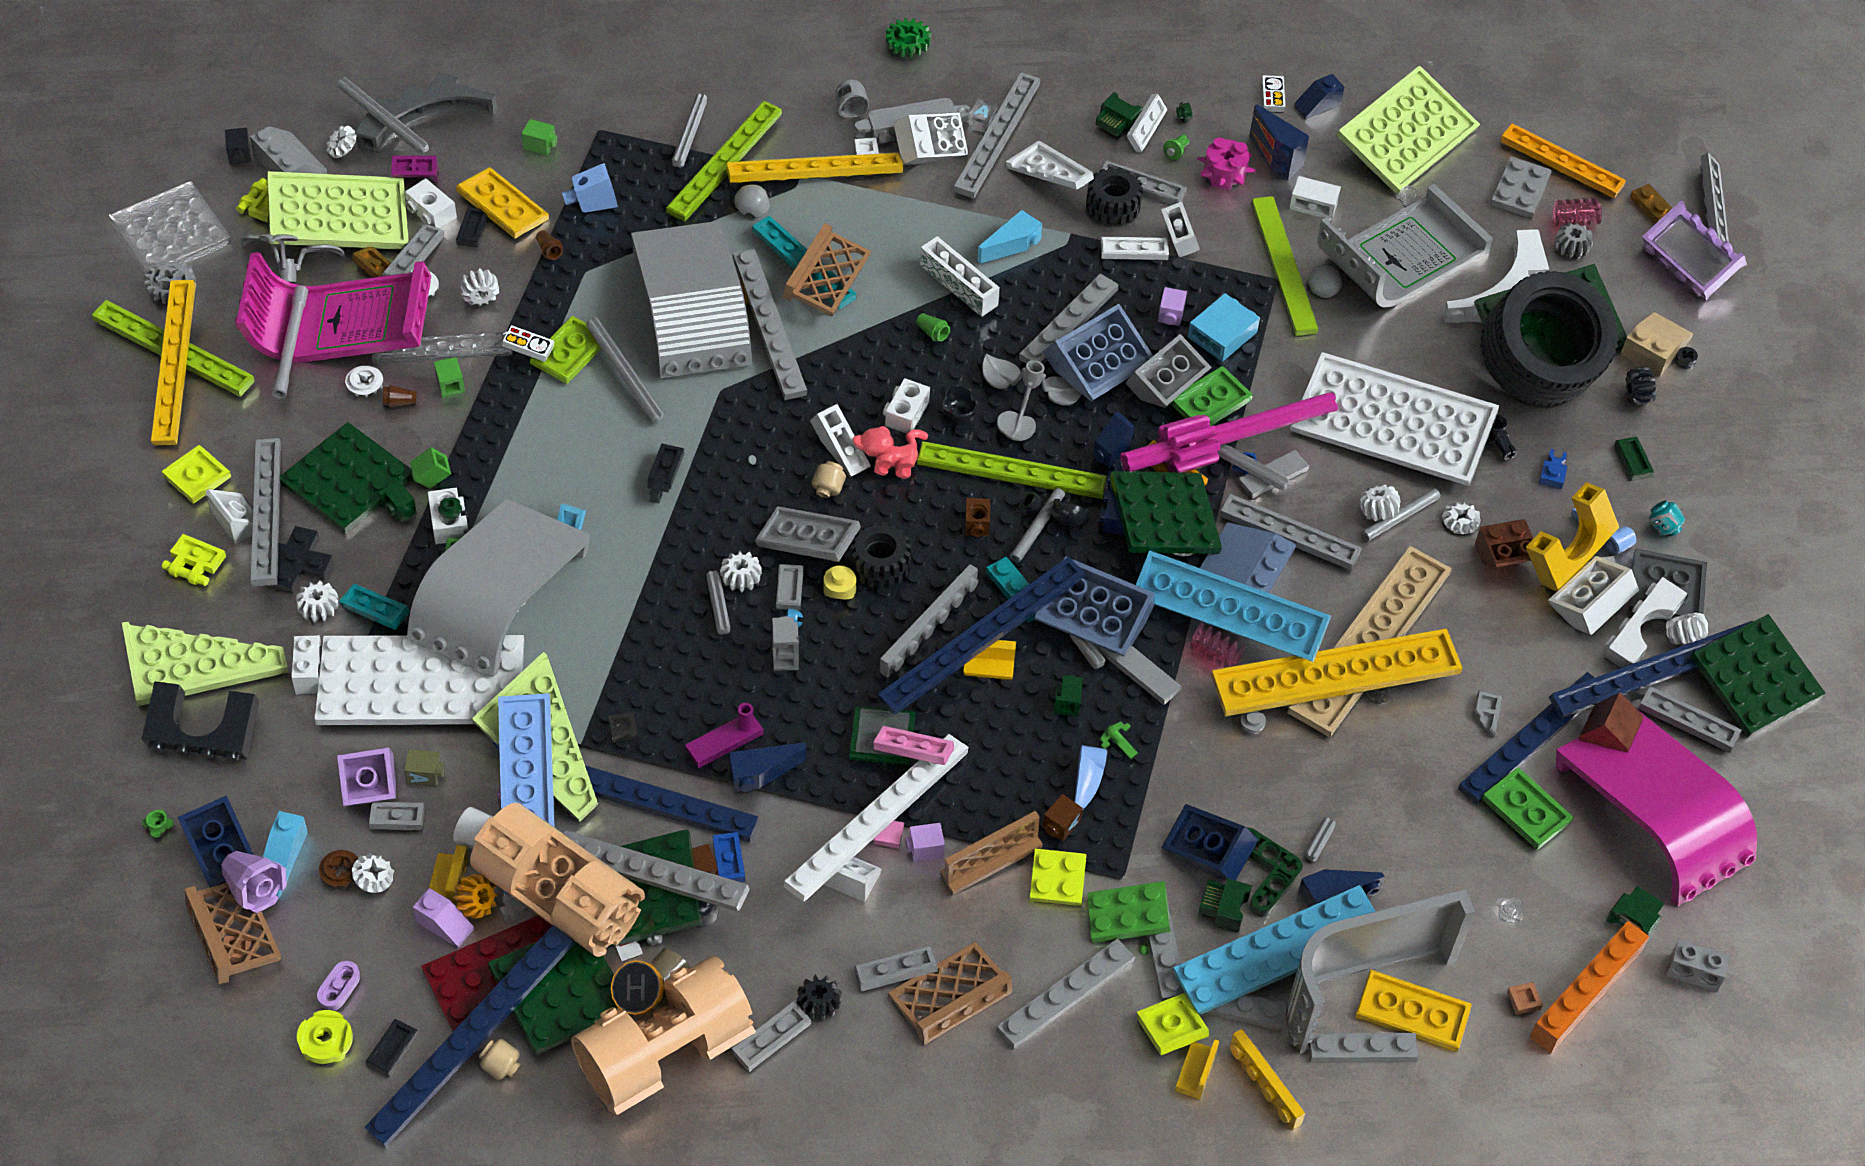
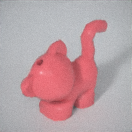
[853,426,928,479]

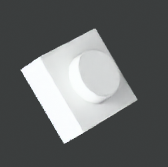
[854,138,879,155]

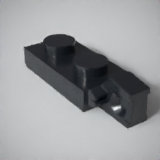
[647,443,685,504]

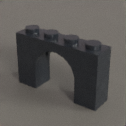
[141,681,260,761]

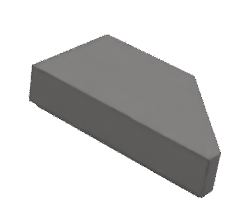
[1473,690,1503,738]

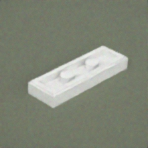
[1127,93,1167,152]
[1101,237,1169,260]

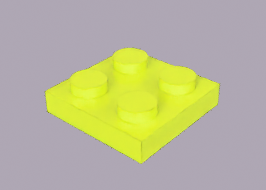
[161,445,231,504]
[1030,849,1086,906]
[1137,993,1209,1055]

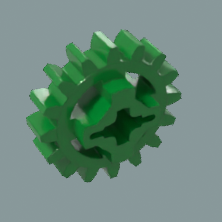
[885,18,931,57]

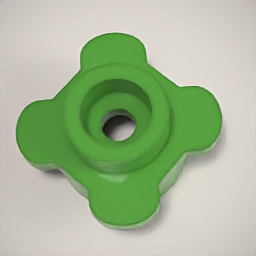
[142,809,174,838]

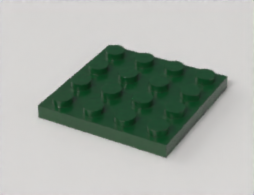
[280,422,413,534]
[1110,471,1222,554]
[1691,614,1826,737]
[607,829,702,948]
[488,935,629,1055]

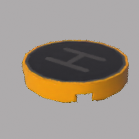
[611,960,664,1015]

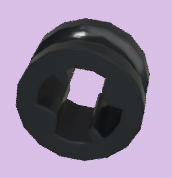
[1675,347,1698,369]

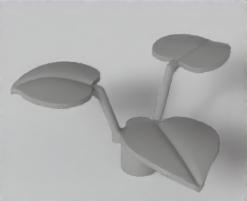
[240,234,345,283]
[982,354,1082,441]

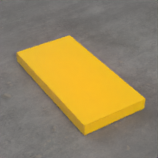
[456,167,549,238]
[1355,969,1472,1052]

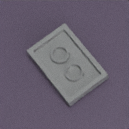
[1490,156,1552,219]

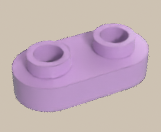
[317,961,360,1011]

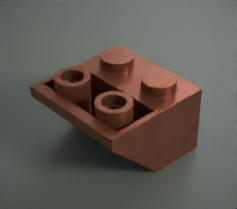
[1475,519,1534,567]

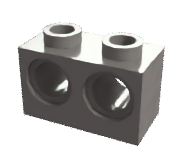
[1666,939,1730,992]

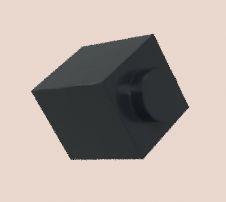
[225,127,252,164]

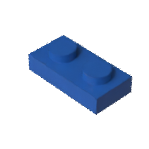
[713,832,745,882]

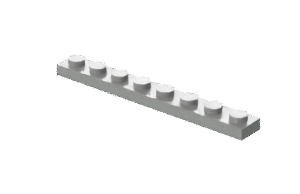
[954,72,1040,199]
[733,249,807,400]
[251,438,281,587]
[563,830,750,912]

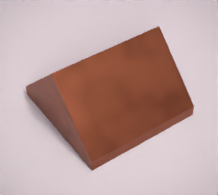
[1579,692,1643,753]

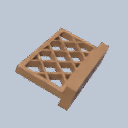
[782,223,871,317]
[940,811,1042,895]
[185,883,281,984]
[888,941,1012,1045]

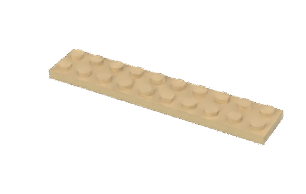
[1288,546,1452,737]

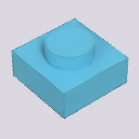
[557,504,586,530]

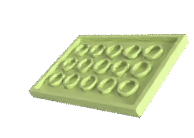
[1336,66,1480,195]
[267,171,408,249]

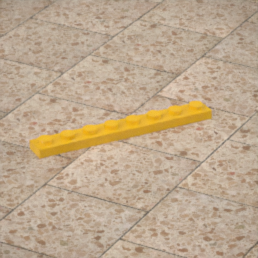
[726,152,903,183]
[151,280,196,446]

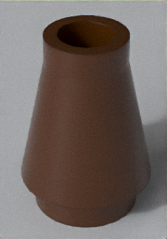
[536,230,563,260]
[382,385,417,408]

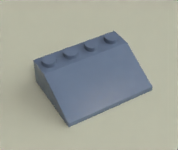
[1042,304,1153,401]
[1200,522,1296,593]
[1034,556,1155,657]

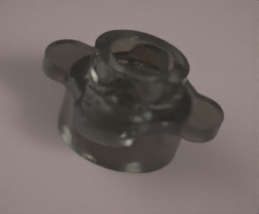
[1365,686,1392,704]

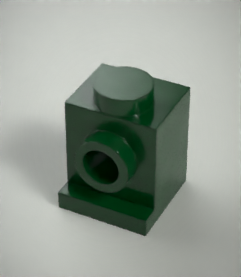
[378,480,417,522]
[1054,675,1083,716]

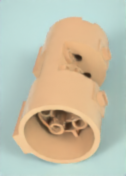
[470,802,645,957]
[571,955,755,1115]

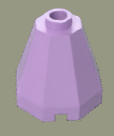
[221,851,287,913]

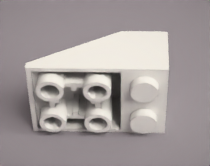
[894,113,968,165]

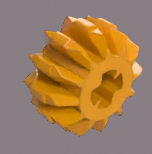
[453,873,499,919]

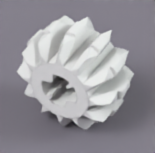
[459,268,499,307]
[1360,485,1401,521]
[720,551,762,592]
[296,580,339,623]
[1665,613,1708,645]

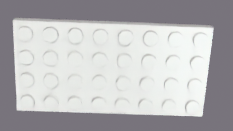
[1291,352,1499,486]
[315,635,525,725]

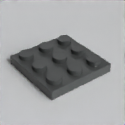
[1628,549,1707,619]

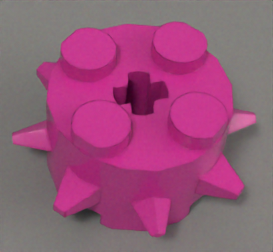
[1197,137,1255,189]

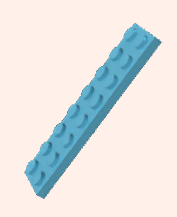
[1136,550,1331,662]
[1173,885,1376,1015]

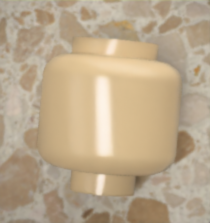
[811,461,846,498]
[479,1039,520,1080]

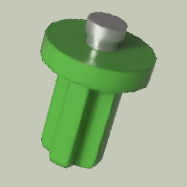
[1163,134,1190,160]

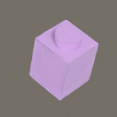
[1158,287,1187,326]
[905,823,945,862]

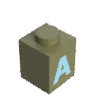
[404,749,445,787]

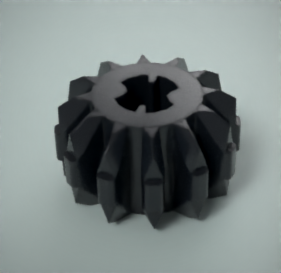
[1625,367,1657,406]
[797,974,842,1021]

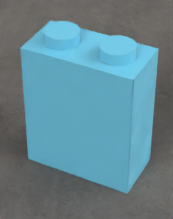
[1188,293,1260,362]

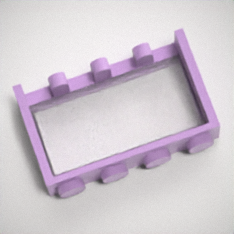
[1642,200,1747,300]

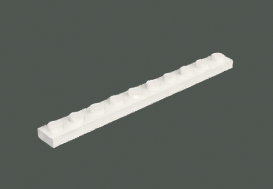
[784,734,968,902]

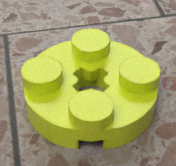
[297,1010,353,1064]

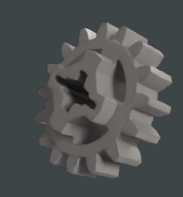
[144,260,196,304]

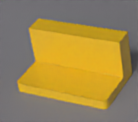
[963,640,1016,680]
[428,845,469,904]
[1175,1039,1220,1100]

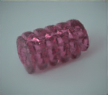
[1552,197,1602,227]
[1190,622,1246,668]

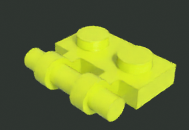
[236,178,269,223]
[162,534,226,586]

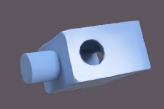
[562,163,618,212]

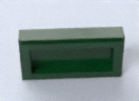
[1614,436,1655,481]

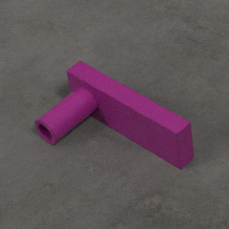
[685,703,763,768]

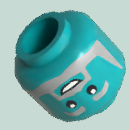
[1649,500,1685,537]

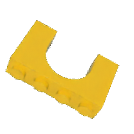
[1526,482,1619,592]

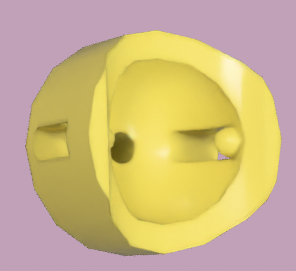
[824,566,856,599]

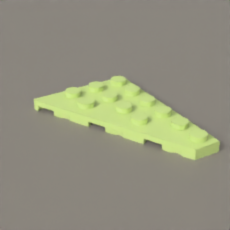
[122,622,289,706]
[472,652,598,822]

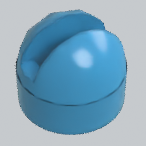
[786,609,803,628]

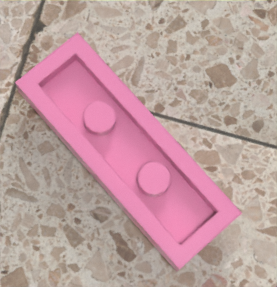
[873,726,954,765]

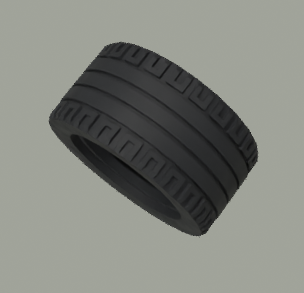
[1481,271,1618,406]

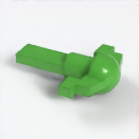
[1100,722,1138,759]

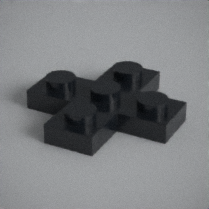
[269,526,333,594]

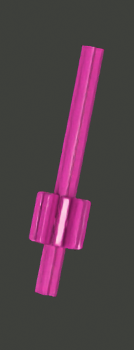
[1120,392,1338,473]

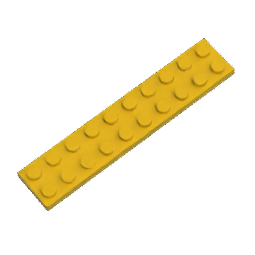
[1211,628,1463,716]

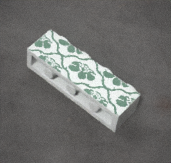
[920,236,1000,317]

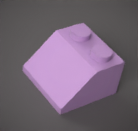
[337,748,396,807]

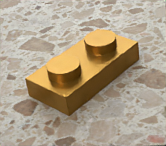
[1630,184,1672,224]
[353,247,391,278]

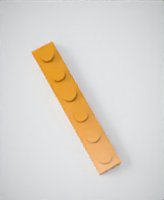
[1500,123,1626,199]

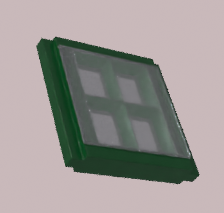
[849,706,915,765]

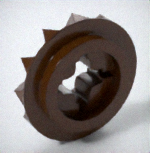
[319,850,358,889]

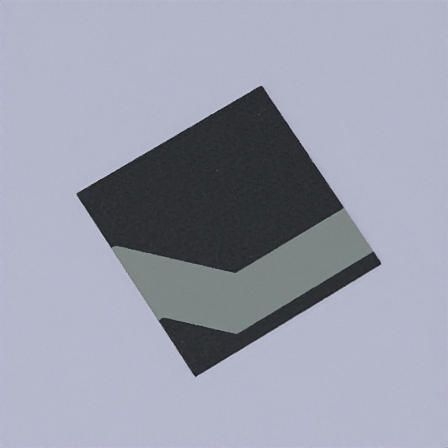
[368,130,1278,880]

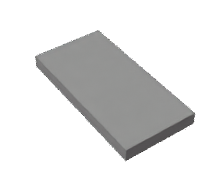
[755,506,861,562]

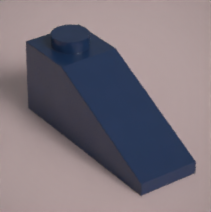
[729,742,806,792]

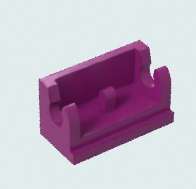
[391,156,439,182]

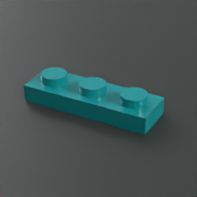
[986,557,1037,623]
[339,584,410,629]

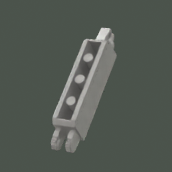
[854,98,971,144]

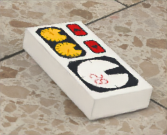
[1262,75,1285,112]
[502,325,555,362]

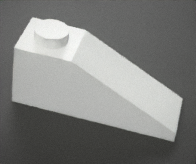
[810,404,871,477]

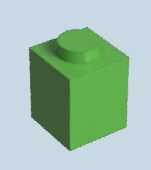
[522,119,557,155]
[434,357,465,397]
[410,447,451,489]

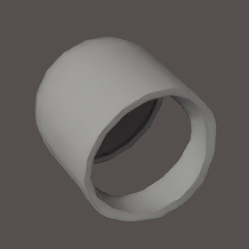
[835,79,869,118]

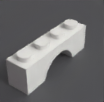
[1605,577,1687,668]

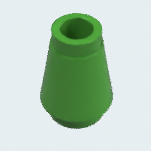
[916,313,950,342]

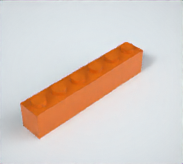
[1530,921,1650,1053]

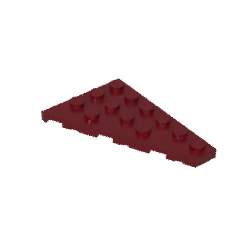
[421,915,552,1033]

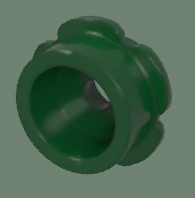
[1176,102,1193,123]
[438,497,462,520]

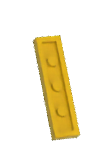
[1230,1029,1305,1130]

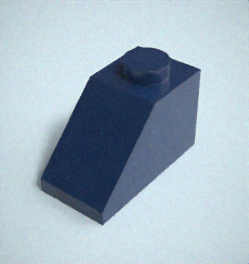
[1294,74,1345,119]
[1093,412,1134,469]

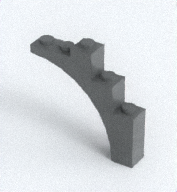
[356,72,497,153]

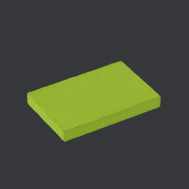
[530,315,602,384]

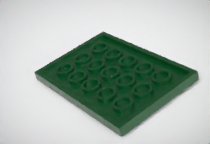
[1473,263,1627,367]

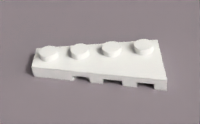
[1006,141,1094,190]

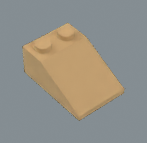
[1621,312,1693,377]

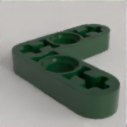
[1246,827,1303,917]

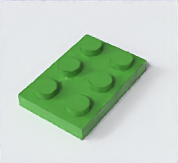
[1170,366,1253,426]
[1482,767,1574,850]
[1088,881,1171,943]

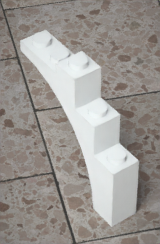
[1443,229,1549,323]

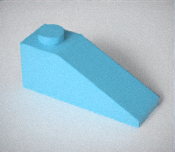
[977,210,1042,264]
[263,811,308,898]

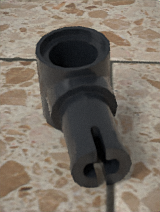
[1486,414,1518,460]

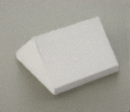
[206,489,253,545]
[823,857,882,902]

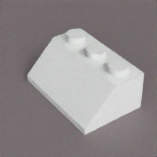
[1548,556,1639,635]

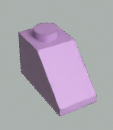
[413,888,474,948]

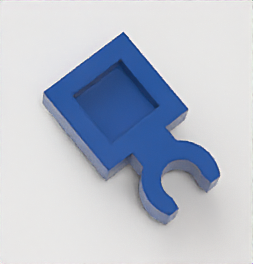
[1539,449,1568,489]

